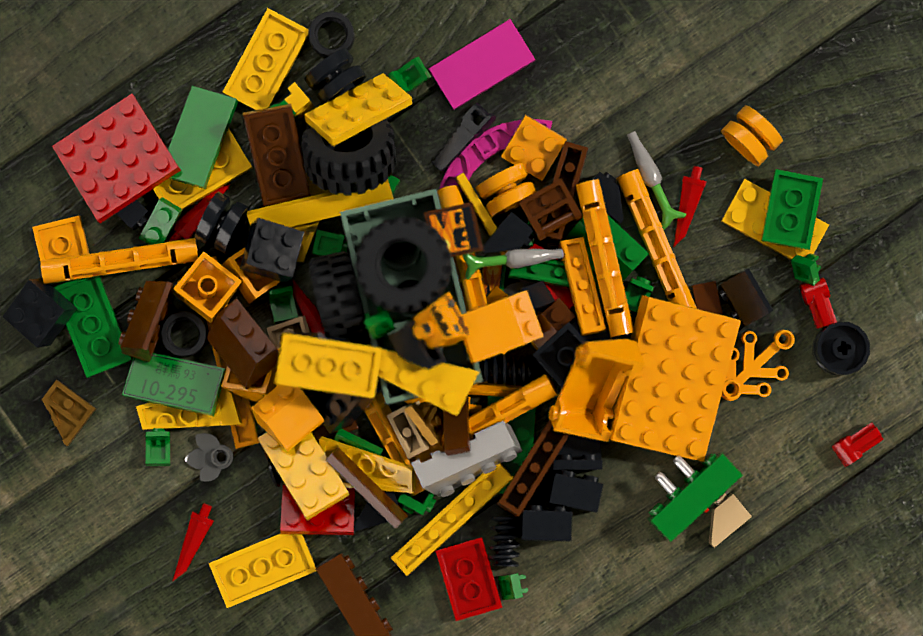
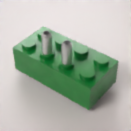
[647,453,743,542]

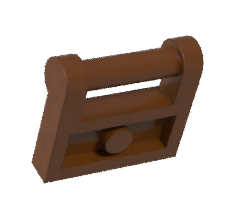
[519,179,583,241]

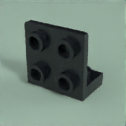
[552,434,602,470]

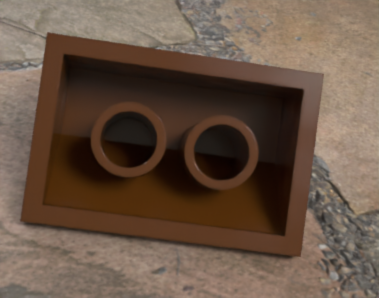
[118,281,175,363]
[206,298,279,390]

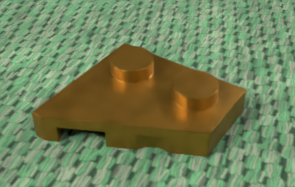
[42,380,96,446]
[404,402,444,446]

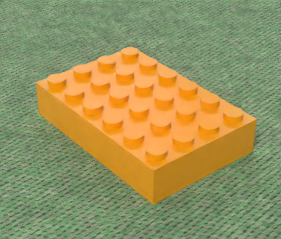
[607,295,741,462]

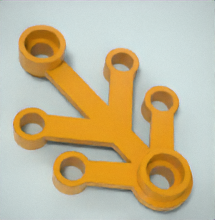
[721,329,795,401]

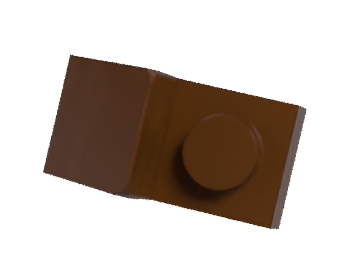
[532,298,575,349]

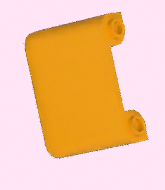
[549,339,645,442]

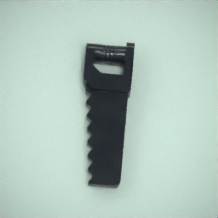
[431,103,496,172]

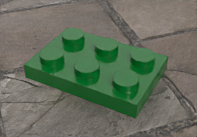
[761,169,823,250]

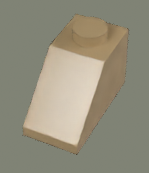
[387,401,429,459]
[709,493,752,548]

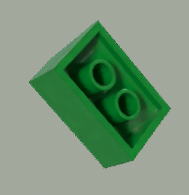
[562,215,649,281]

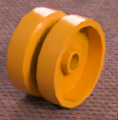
[721,105,783,167]
[475,163,537,218]

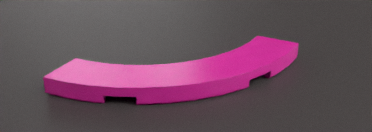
[440,119,552,196]

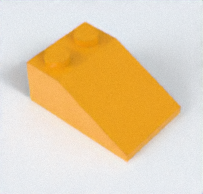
[462,290,543,364]

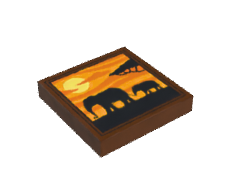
[424,202,483,258]

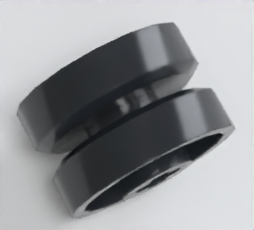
[304,48,367,104]
[195,192,249,254]
[812,322,870,376]

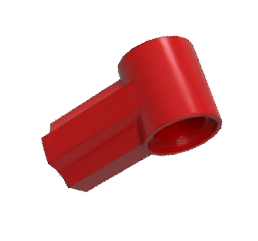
[800,278,837,329]
[831,422,884,467]

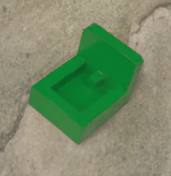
[388,57,431,93]
[312,230,348,256]
[625,276,654,313]
[268,285,298,325]
[145,428,170,466]
[398,492,436,515]

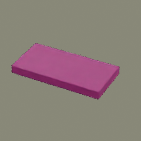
[429,19,536,110]

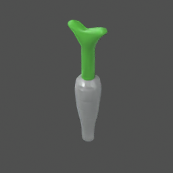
[627,131,686,230]
[462,249,564,279]

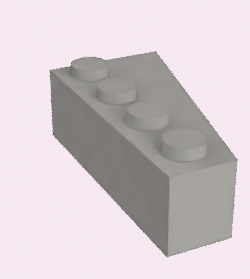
[412,421,523,497]

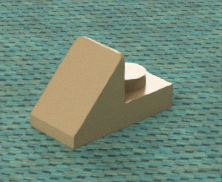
[267,316,310,350]

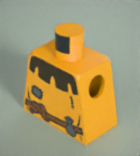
[413,292,472,348]

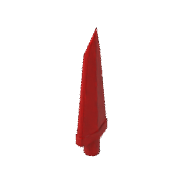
[673,166,707,248]
[168,184,231,241]
[293,280,326,337]
[173,503,214,581]

